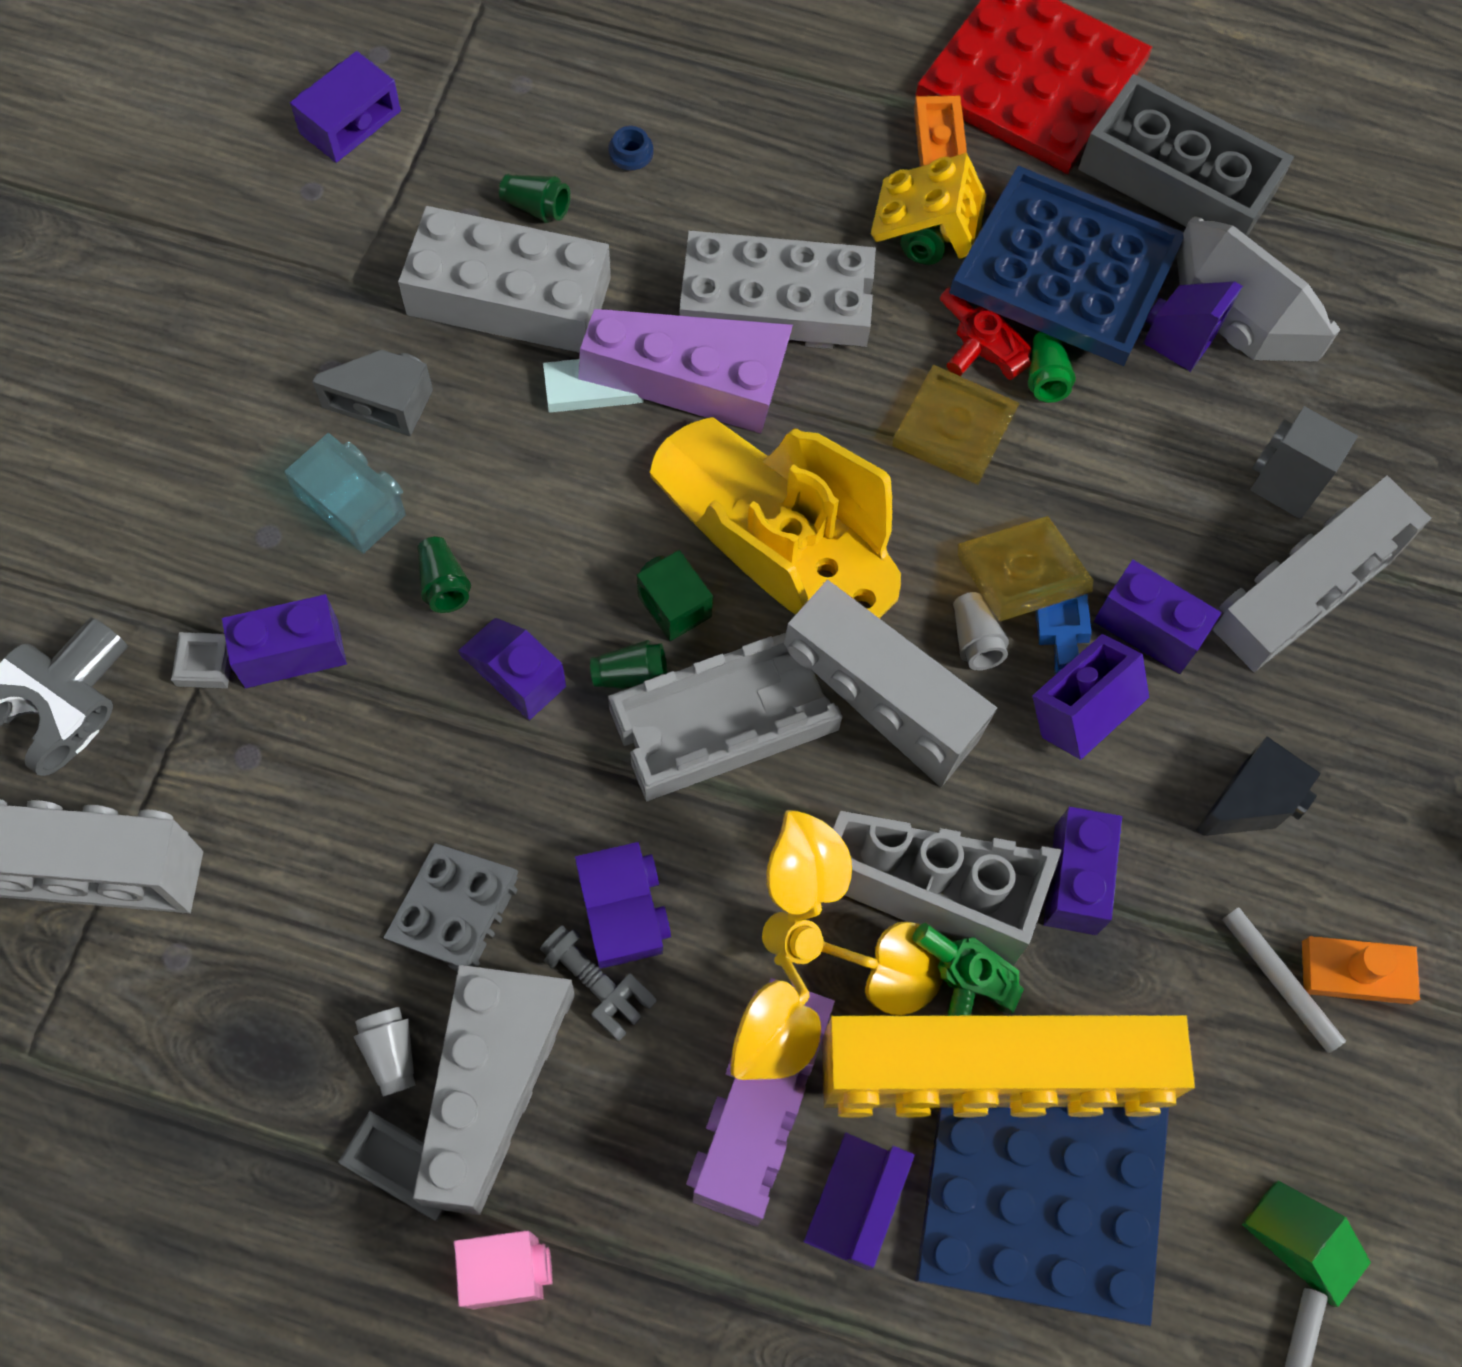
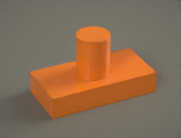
[1302,936,1420,1005]

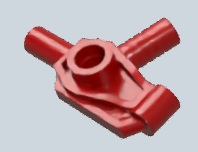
[940,287,1032,380]

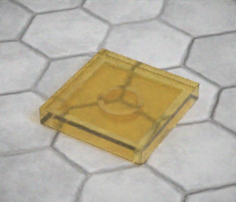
[892,365,1019,485]
[958,516,1093,622]

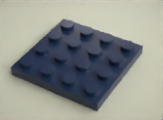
[949,166,1184,366]
[915,1107,1169,1326]

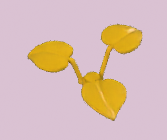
[730,810,943,1080]

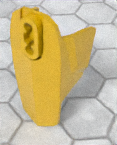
[650,417,901,619]

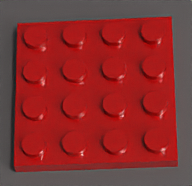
[916,0,1152,174]

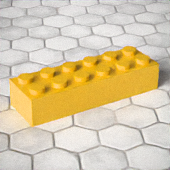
[822,1016,1195,1118]

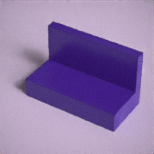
[803,1132,915,1271]

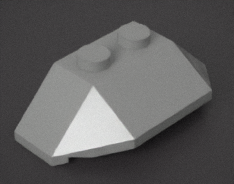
[1176,216,1340,361]

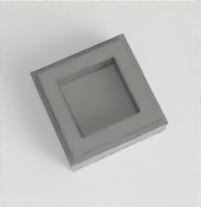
[171,632,231,688]

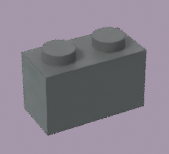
[1250,406,1358,519]

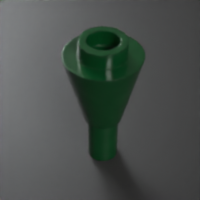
[900,224,945,265]

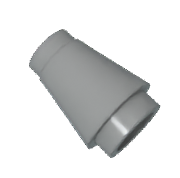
[953,592,1009,670]
[354,1007,416,1096]

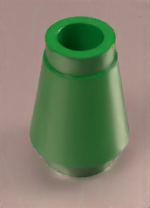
[1028,332,1076,403]

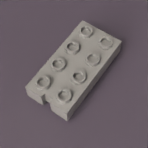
[680,231,876,349]
[608,633,842,802]

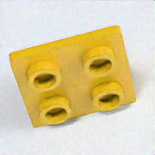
[871,153,987,259]

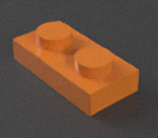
[914,96,967,167]

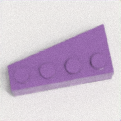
[578,309,793,434]
[686,978,834,1227]

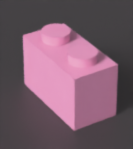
[455,1231,553,1309]

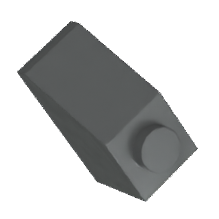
[313,350,433,437]

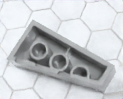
[1212,475,1432,673]
[784,579,997,788]
[833,811,1061,966]
[414,965,575,1215]

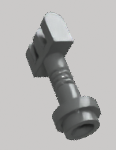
[540,925,657,1042]

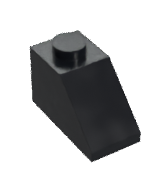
[1196,736,1321,836]

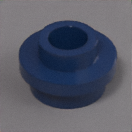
[609,126,653,170]

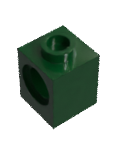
[636,550,713,642]

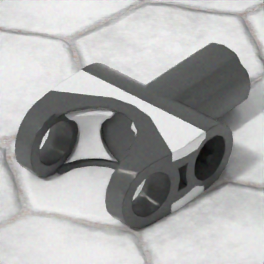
[0,617,128,776]

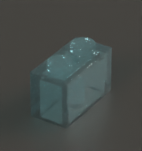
[284,433,406,554]

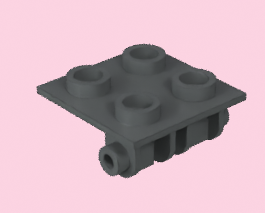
[384,843,519,972]

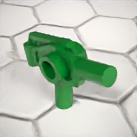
[913,923,1024,1016]

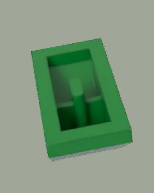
[1242,1180,1371,1307]

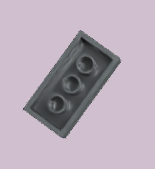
[1078,74,1294,236]

